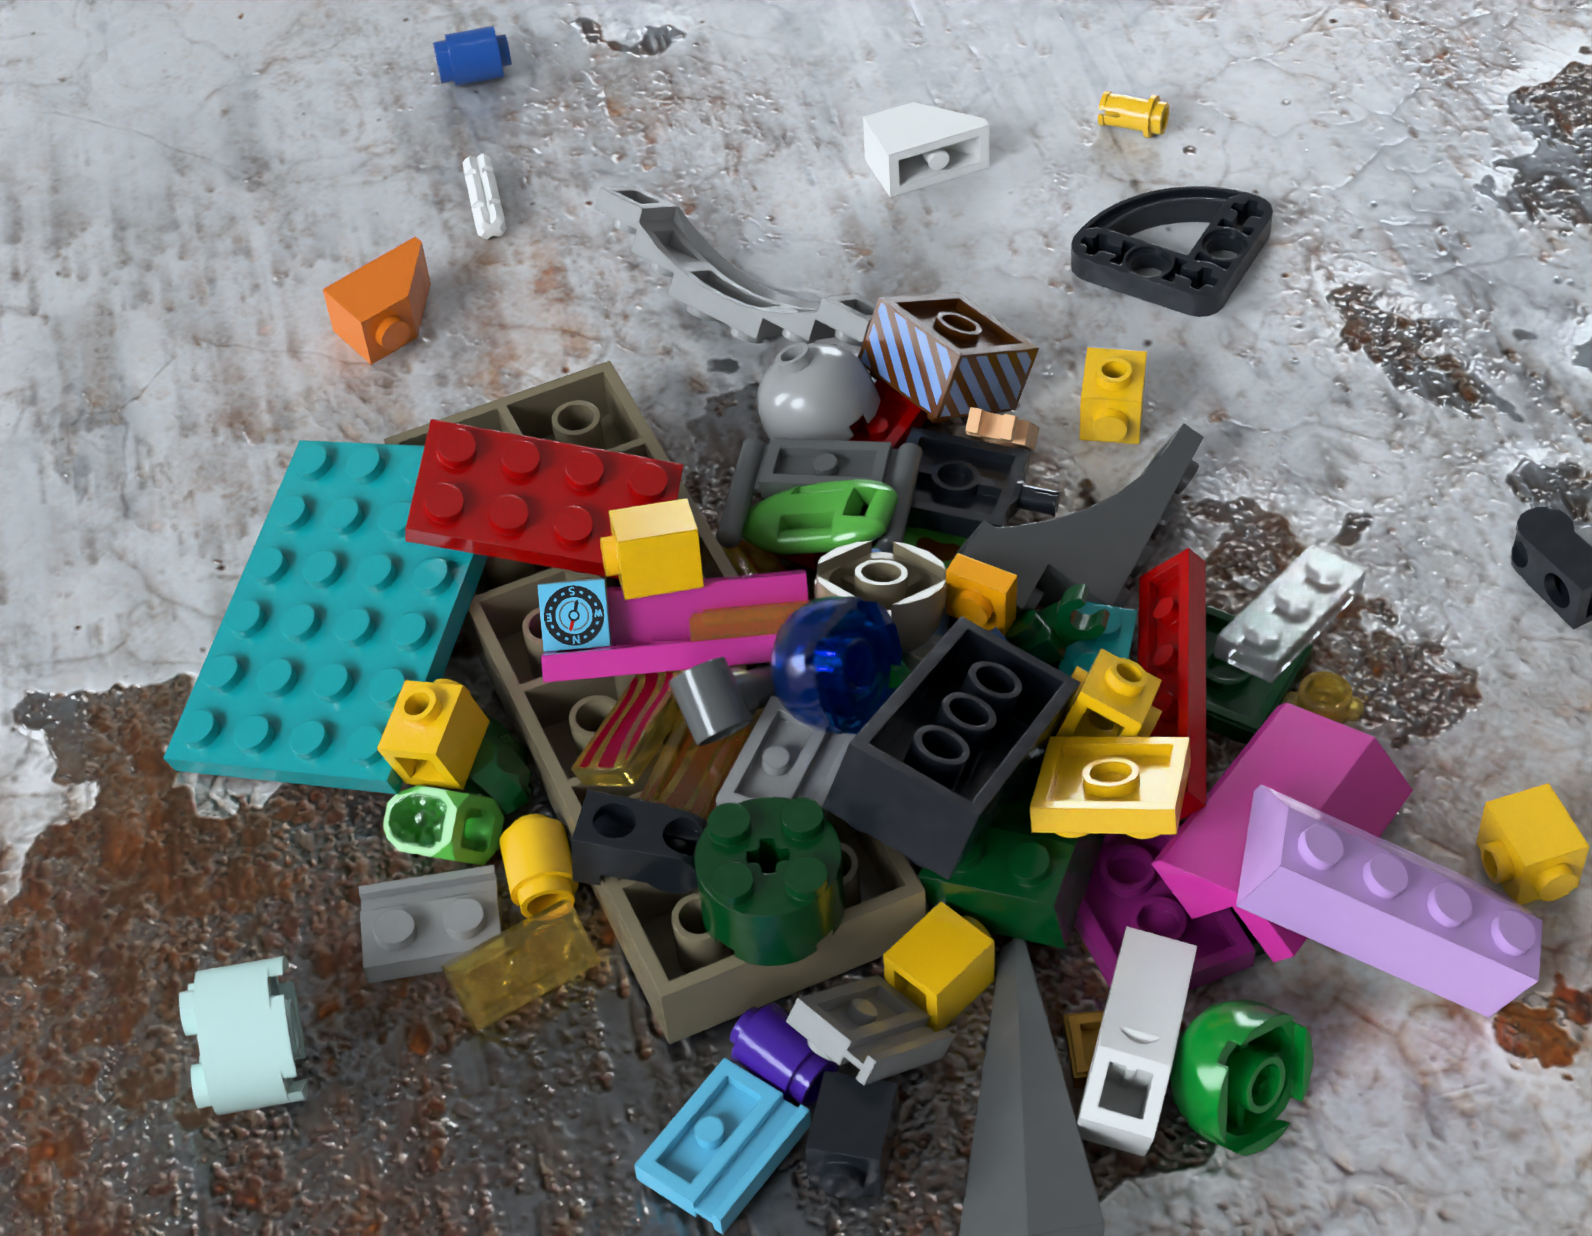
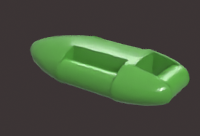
[742,479,899,556]

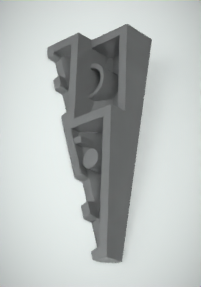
[959,938,1105,1236]

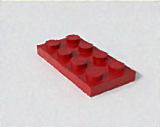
[405,419,684,579]

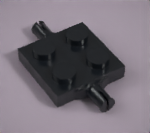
[905,427,1061,539]

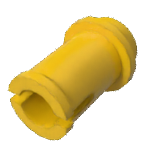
[1097,91,1170,138]

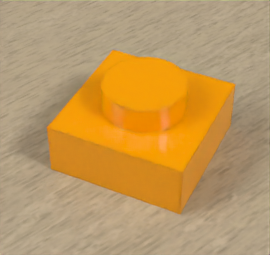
[945,553,1018,637]

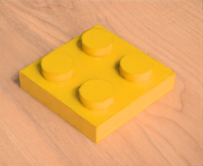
[1029,737,1191,839]

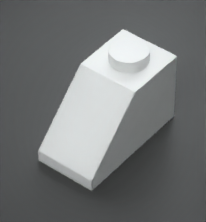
[863,102,990,197]

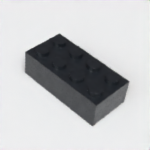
[822,616,1081,880]

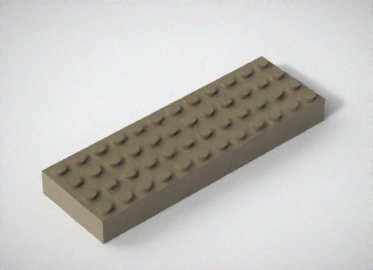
[384,360,926,1044]

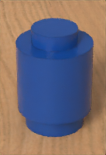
[433,26,512,86]

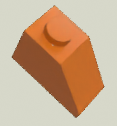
[323,236,431,365]

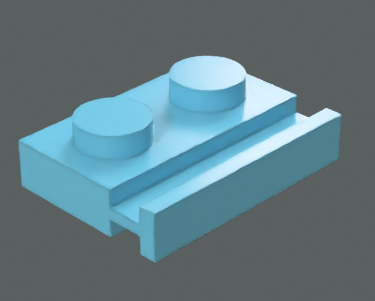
[634,1058,811,1235]

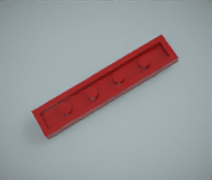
[1138,548,1206,820]

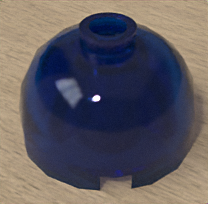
[770,596,902,735]

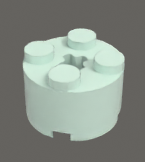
[179,956,308,1115]

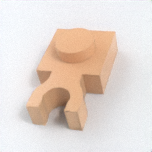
[965,407,1039,451]

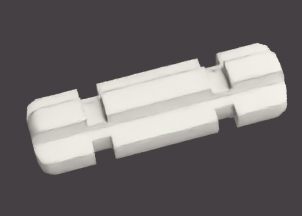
[463,153,506,239]

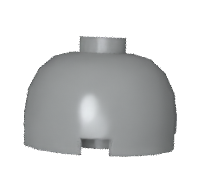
[757,342,881,441]

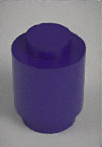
[730,1003,839,1107]

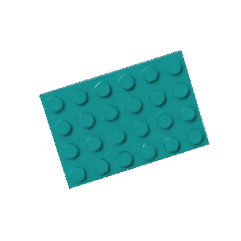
[163,440,488,794]

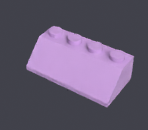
[1236,784,1543,1018]

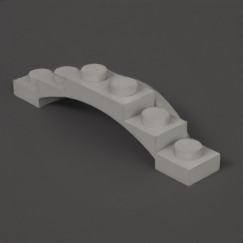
[594,186,876,347]

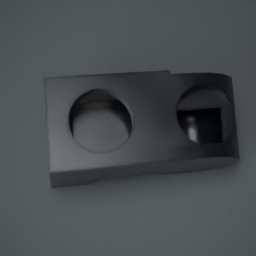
[1510,507,1592,630]
[571,789,707,894]

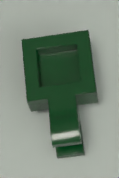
[1005,584,1110,665]

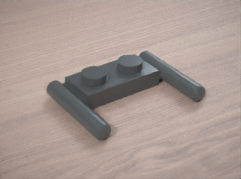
[716,438,923,553]

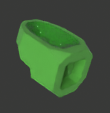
[383,785,504,866]

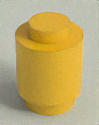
[499,814,578,920]

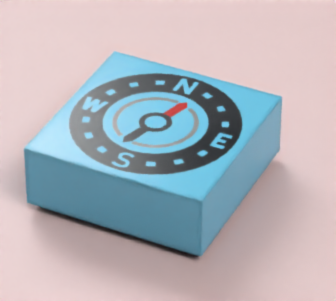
[537,578,612,652]

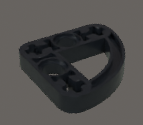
[1071,186,1273,317]

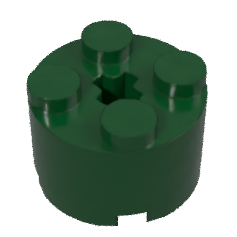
[695,797,845,966]

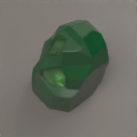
[464,712,533,815]

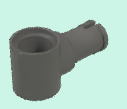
[669,657,795,747]

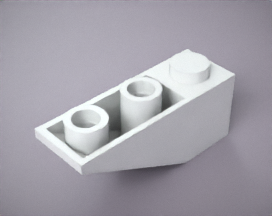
[1076,926,1197,1157]

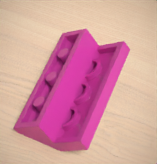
[541,570,815,683]
[1151,703,1413,962]

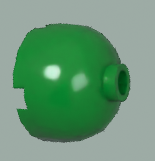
[1170,999,1314,1156]

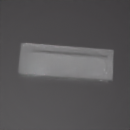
[1214,545,1367,683]

